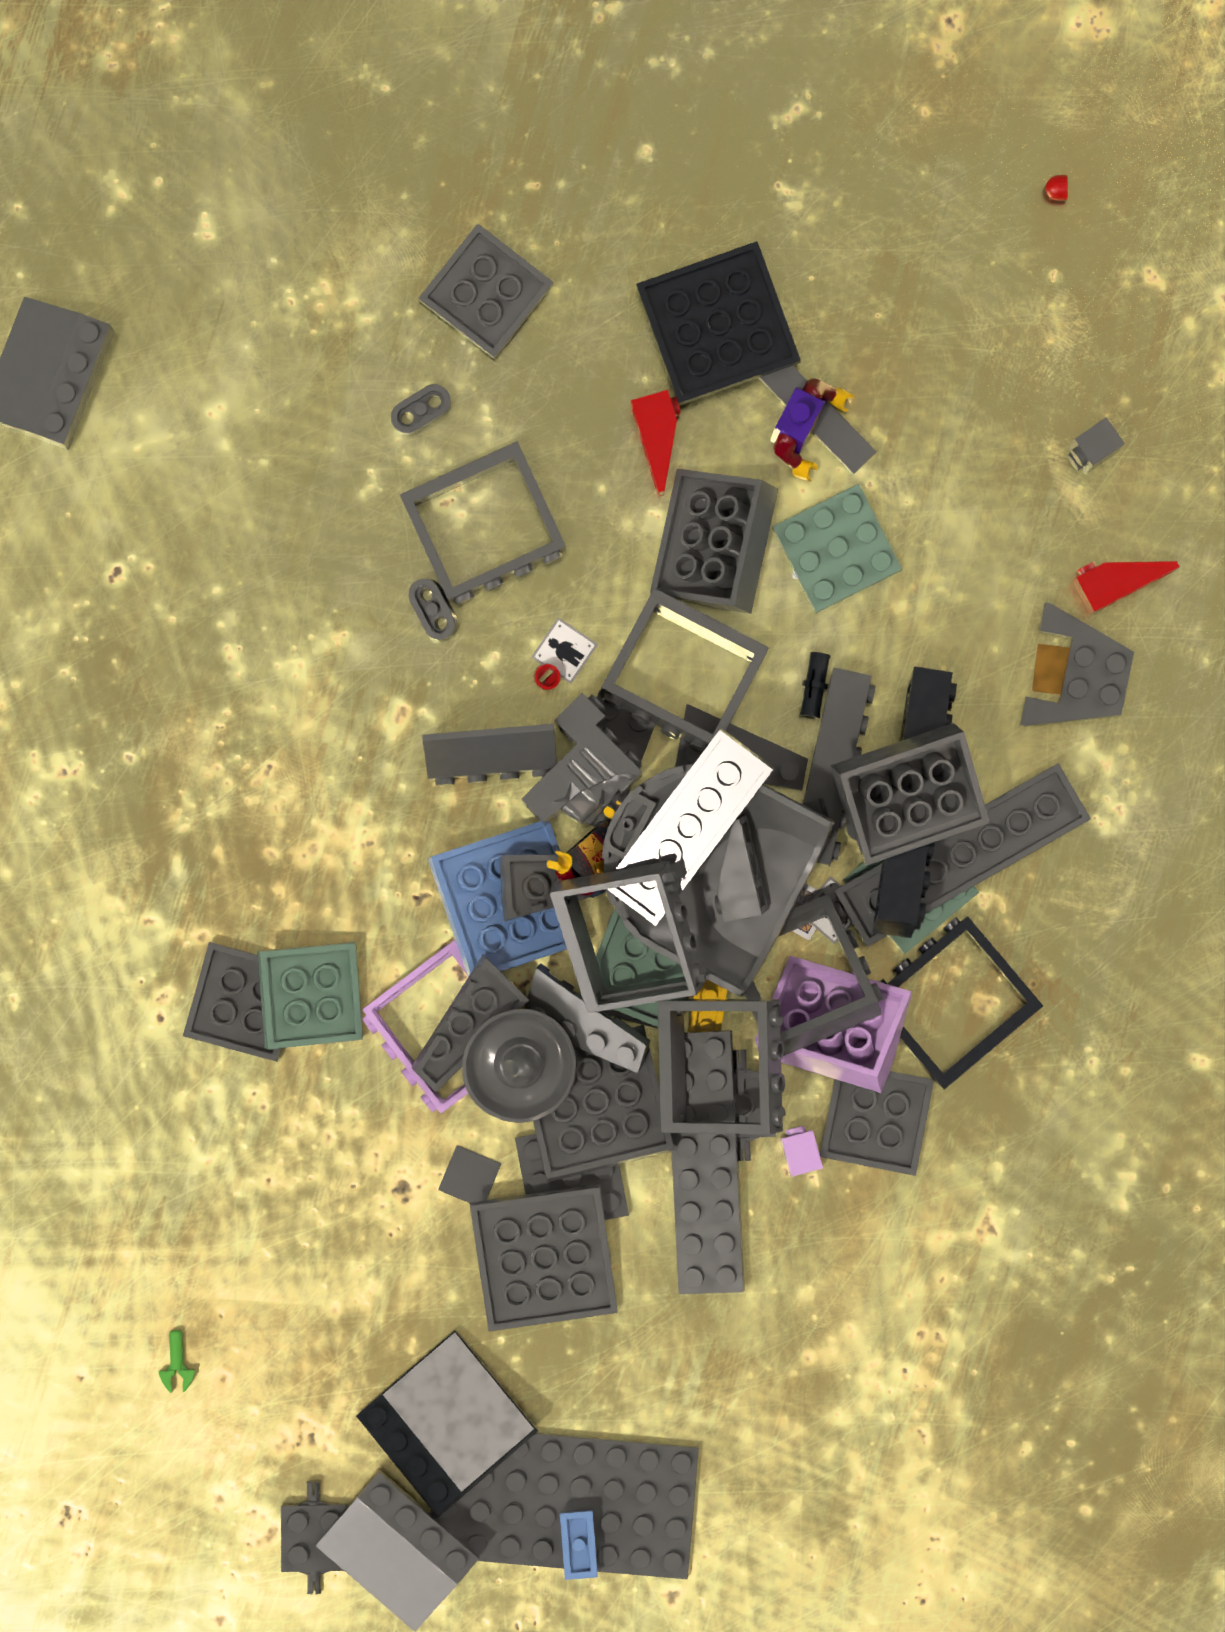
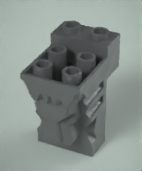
[521,693,642,826]

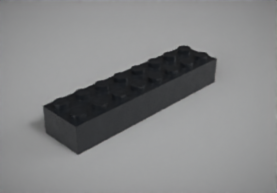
[872,666,957,938]

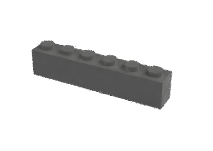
[803,667,876,867]

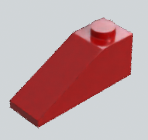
[630,390,681,497]
[1073,561,1180,615]

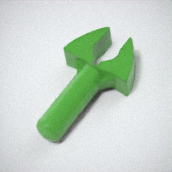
[158,1330,196,1393]

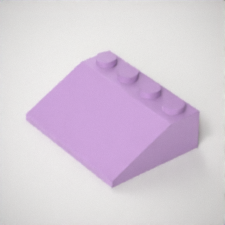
[755,956,912,1093]

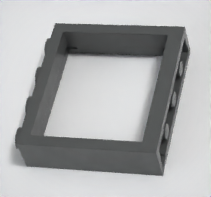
[400,441,566,605]
[599,588,769,752]
[550,861,706,1013]
[744,894,884,1056]
[658,999,786,1135]

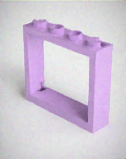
[362,940,468,1114]

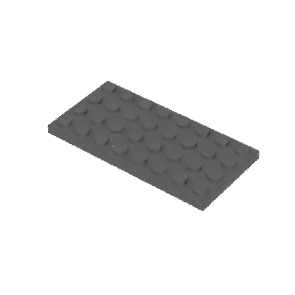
[431,1433,699,1580]

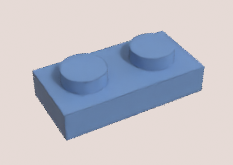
[560,1510,598,1580]

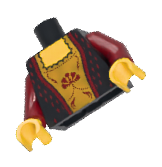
[547,800,621,898]

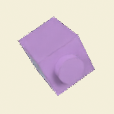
[780,1126,823,1177]

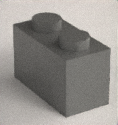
[1067,417,1125,475]

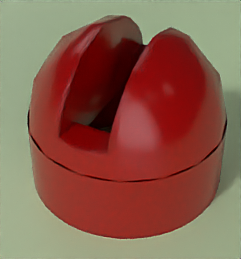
[1045,175,1068,201]
[533,663,560,690]

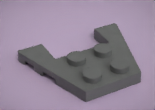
[1019,602,1134,727]

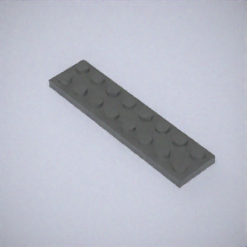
[834,763,1091,948]
[671,1030,745,1294]

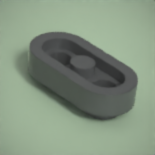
[391,384,451,435]
[409,579,458,640]

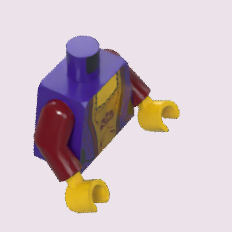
[770,379,855,482]

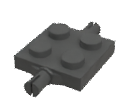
[733,1050,776,1161]
[280,1481,346,1595]

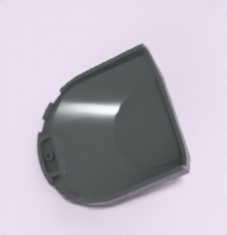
[602,764,835,997]

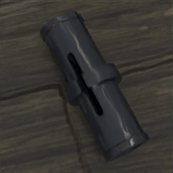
[799,652,831,719]

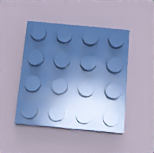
[428,822,567,977]

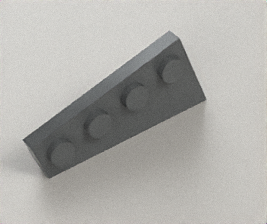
[675,704,808,791]
[499,855,607,922]
[411,954,529,1092]
[524,963,650,1073]

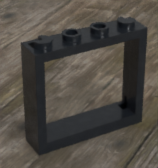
[879,916,1043,1090]

